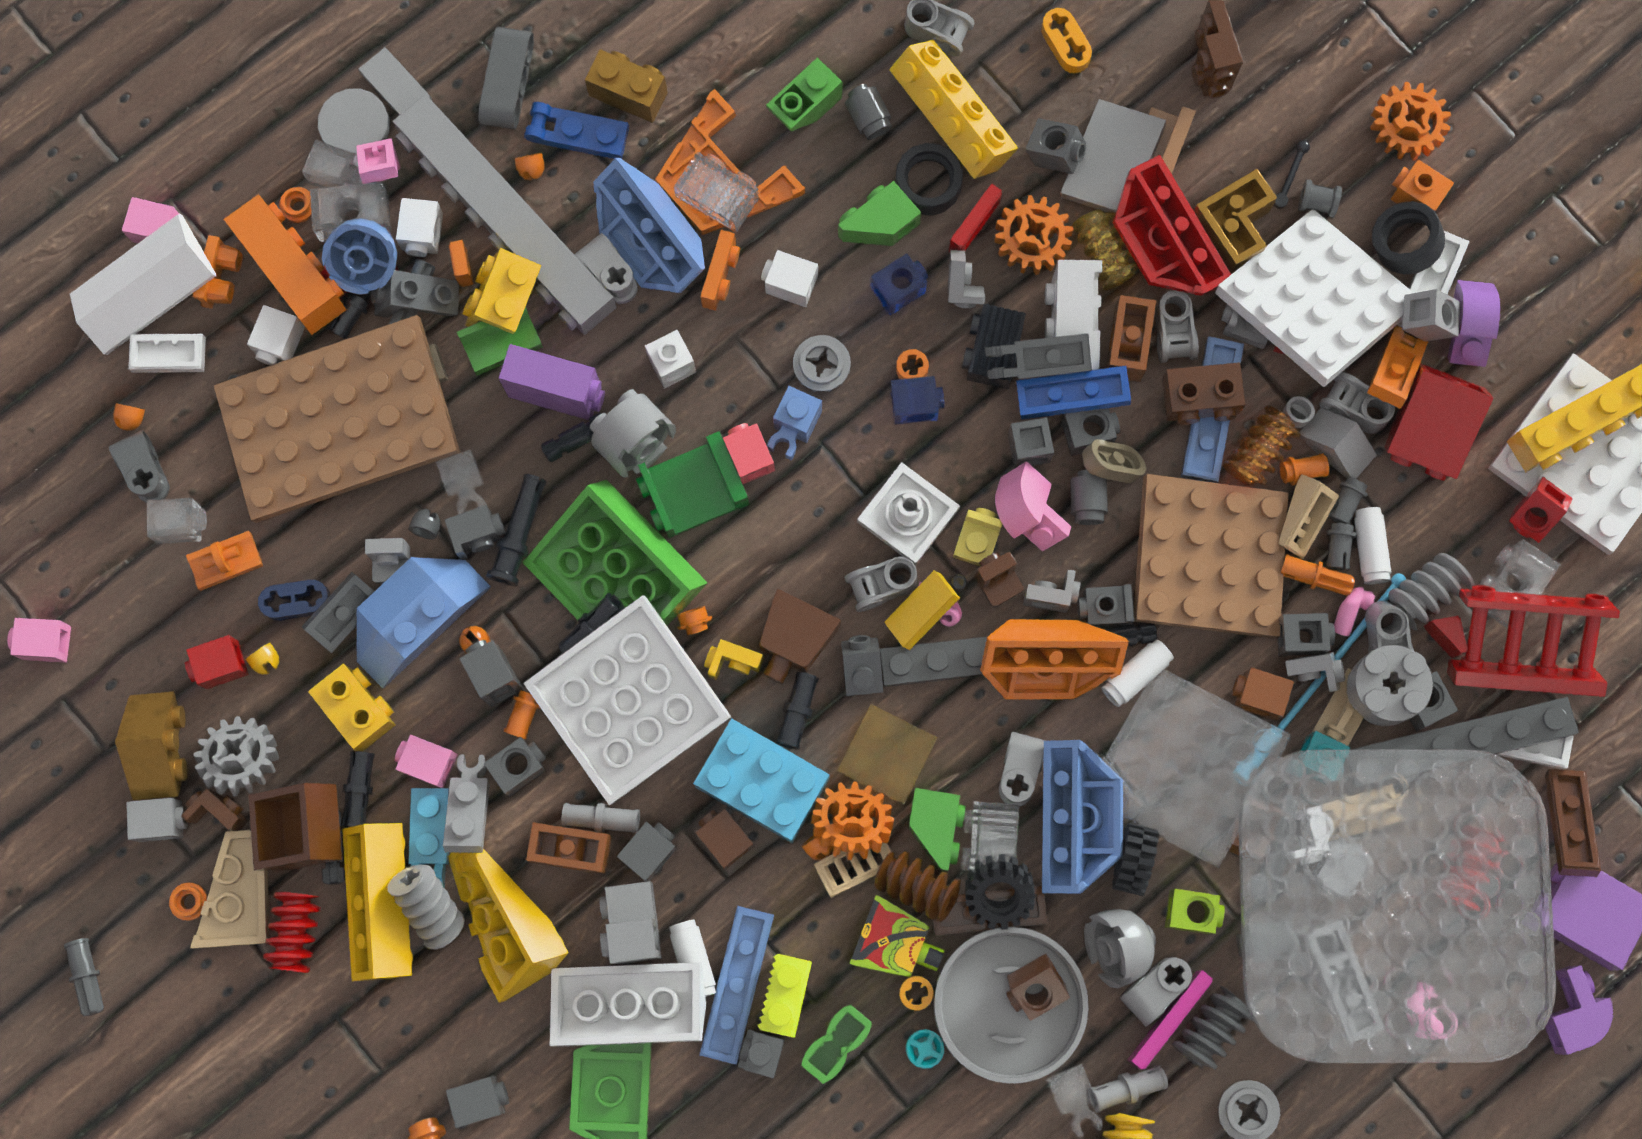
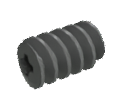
[1172,985,1256,1070]

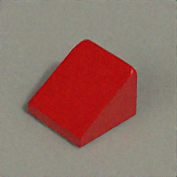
[1424,616,1468,658]

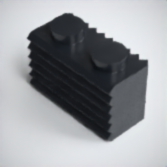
[962,304,1026,390]

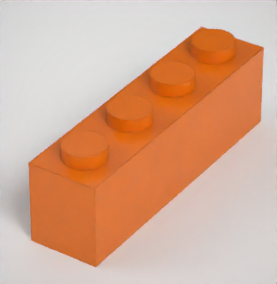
[223,194,347,335]

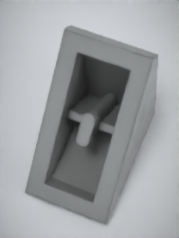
[1296,408,1377,479]

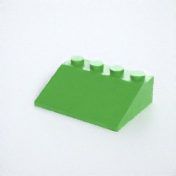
[522,480,707,625]

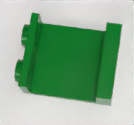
[635,431,749,538]

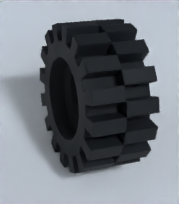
[1112,823,1159,896]
[965,854,1035,930]

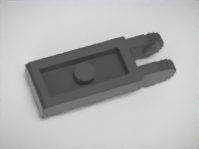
[985,333,1092,379]

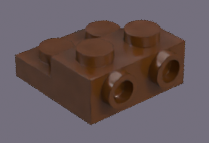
[1192,0,1243,99]

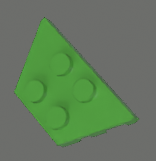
[569,1043,652,1139]

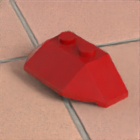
[1112,155,1231,296]

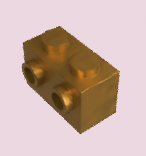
[585,49,668,123]

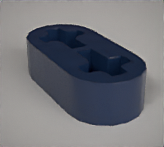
[258,580,331,621]

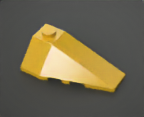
[448,849,568,1003]

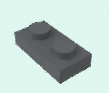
[301,572,374,653]

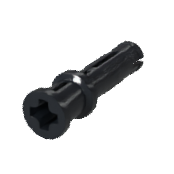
[486,474,546,587]

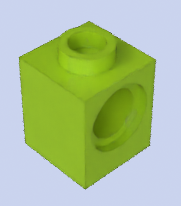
[1165,889,1225,935]

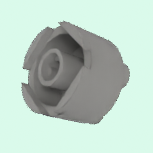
[590,389,676,478]
[1347,645,1433,726]

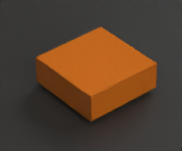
[449,240,474,287]

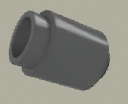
[845,84,892,140]
[1070,470,1108,525]

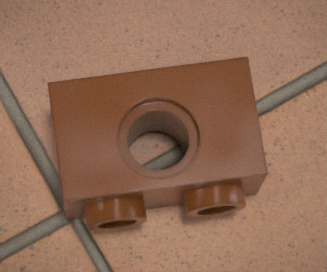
[1106,295,1156,382]
[526,822,612,875]

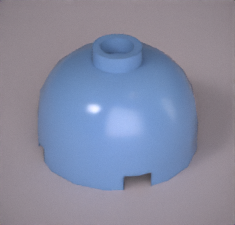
[322,218,397,295]

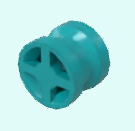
[905,1029,944,1069]

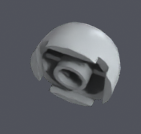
[1084,909,1156,988]

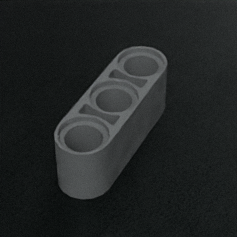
[479,27,534,130]

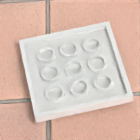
[1215,210,1413,387]
[1488,353,1642,555]
[523,596,731,805]

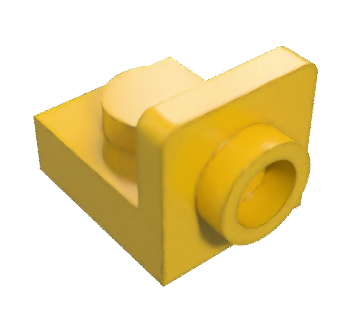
[704,639,764,680]

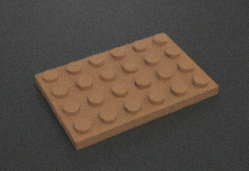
[214,315,460,523]

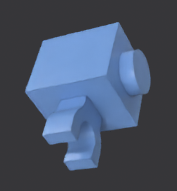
[767,386,822,461]

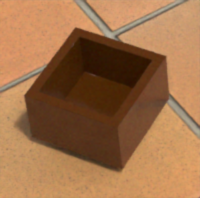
[248,783,342,871]

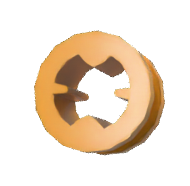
[899,976,934,1011]

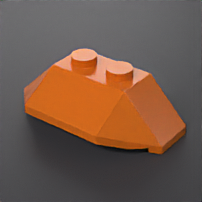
[980,619,1129,700]

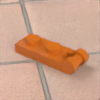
[1367,325,1428,409]

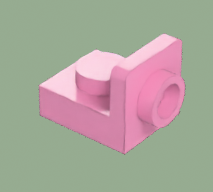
[356,138,400,184]

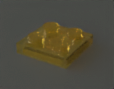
[837,704,938,805]

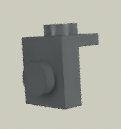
[841,635,883,696]

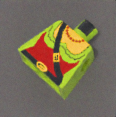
[850,895,945,977]

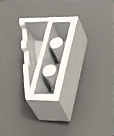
[1045,260,1102,376]

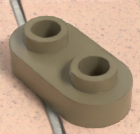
[1082,439,1146,483]

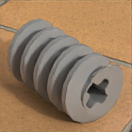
[1388,553,1475,630]
[387,864,465,949]

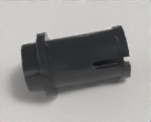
[326,292,369,340]

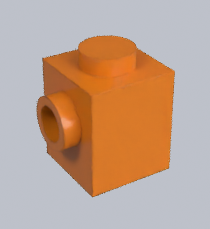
[1390,159,1454,211]

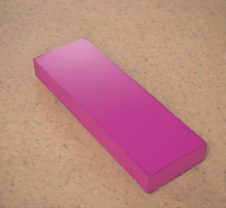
[1127,970,1213,1070]

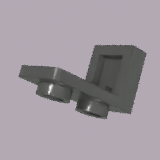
[371,270,459,318]

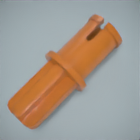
[1281,554,1355,596]

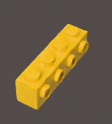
[889,40,1019,179]
[1506,364,1642,473]
[342,823,413,982]

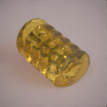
[1071,209,1139,291]

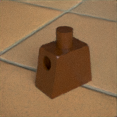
[759,589,841,684]

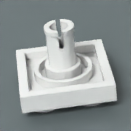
[857,462,960,566]

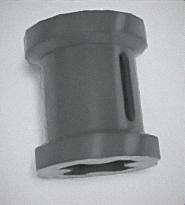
[1298,179,1342,218]

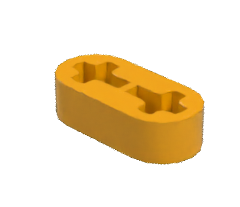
[1041,8,1092,74]

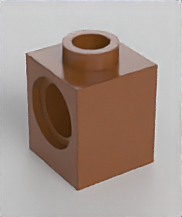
[1231,667,1294,721]

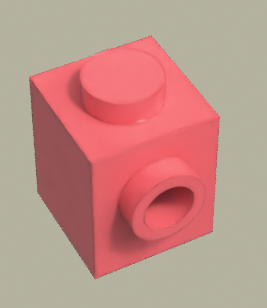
[723,423,775,484]

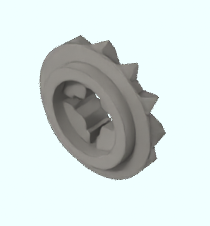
[793,335,851,392]
[1217,1080,1280,1139]

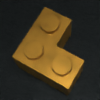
[1194,169,1277,274]
[115,691,188,801]

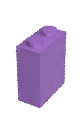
[499,344,605,420]
[1529,862,1642,970]

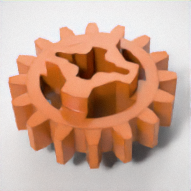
[1370,82,1451,161]
[994,195,1073,275]
[811,781,894,860]

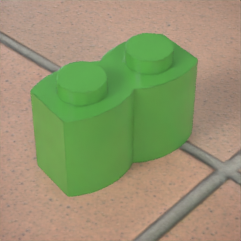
[802,1005,872,1083]

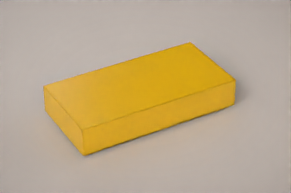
[884,570,960,650]

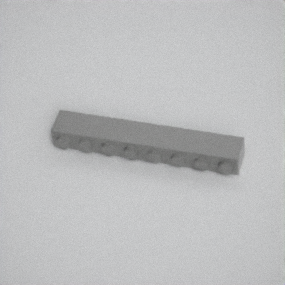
[393,94,617,336]

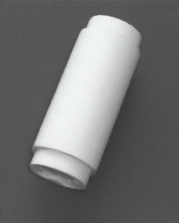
[1354,507,1391,585]
[1101,639,1174,707]
[669,919,716,997]

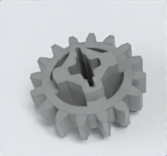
[194,716,279,797]

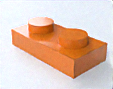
[700,230,740,311]

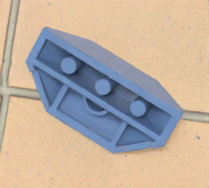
[593,158,705,293]
[357,557,491,689]
[1042,740,1123,894]

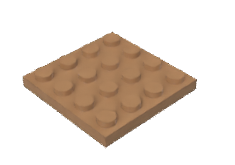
[1133,474,1288,639]

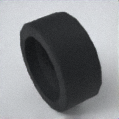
[895,143,963,216]
[1372,201,1445,275]

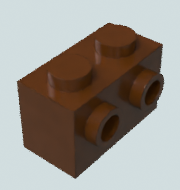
[1162,362,1246,425]

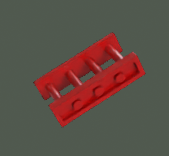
[1447,585,1620,697]

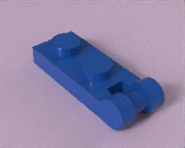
[524,102,629,159]

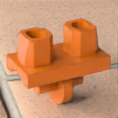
[193,235,243,309]
[186,531,263,591]

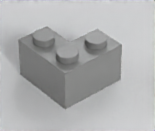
[600,881,662,965]

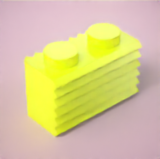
[758,954,812,1038]

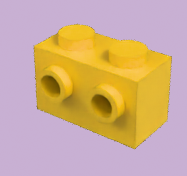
[308,663,396,752]

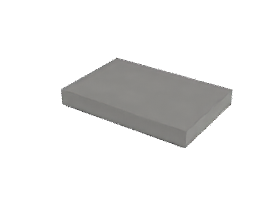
[1061,99,1166,215]

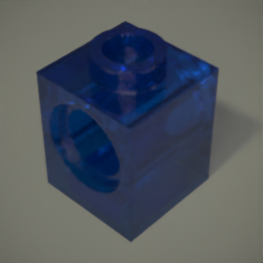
[870,253,928,316]
[890,376,945,425]

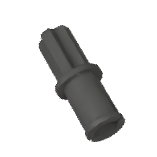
[64,938,104,1016]

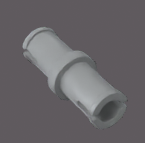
[561,803,640,833]
[1088,1065,1168,1112]

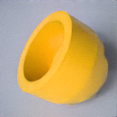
[245,643,279,675]

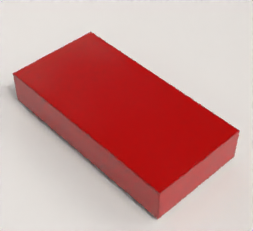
[949,183,1002,252]

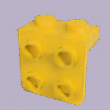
[462,248,541,334]

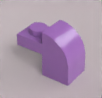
[1447,280,1500,367]
[1541,966,1613,1055]

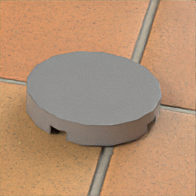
[318,89,390,159]

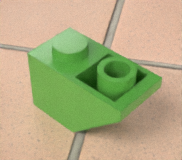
[766,57,842,132]
[838,181,921,246]
[908,788,965,873]

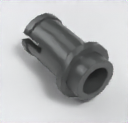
[1328,477,1368,524]
[1326,523,1357,570]

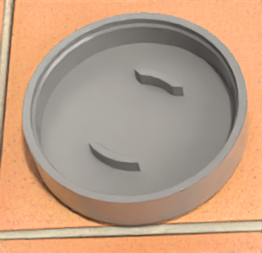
[933,927,1088,1083]

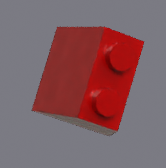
[1385,363,1494,481]

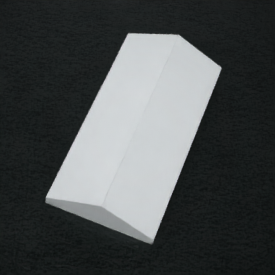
[70,214,217,355]
[550,962,706,1047]

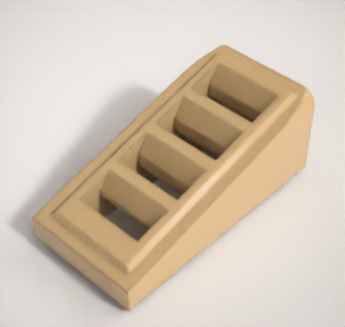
[1278,474,1339,559]
[814,843,891,899]

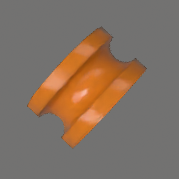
[896,349,929,385]

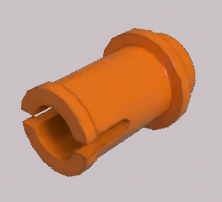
[1279,453,1329,486]
[503,690,541,740]

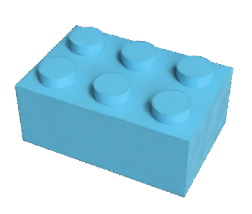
[693,718,830,844]

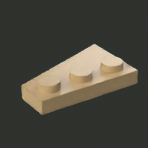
[190,830,269,949]

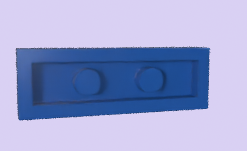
[1016,366,1131,420]

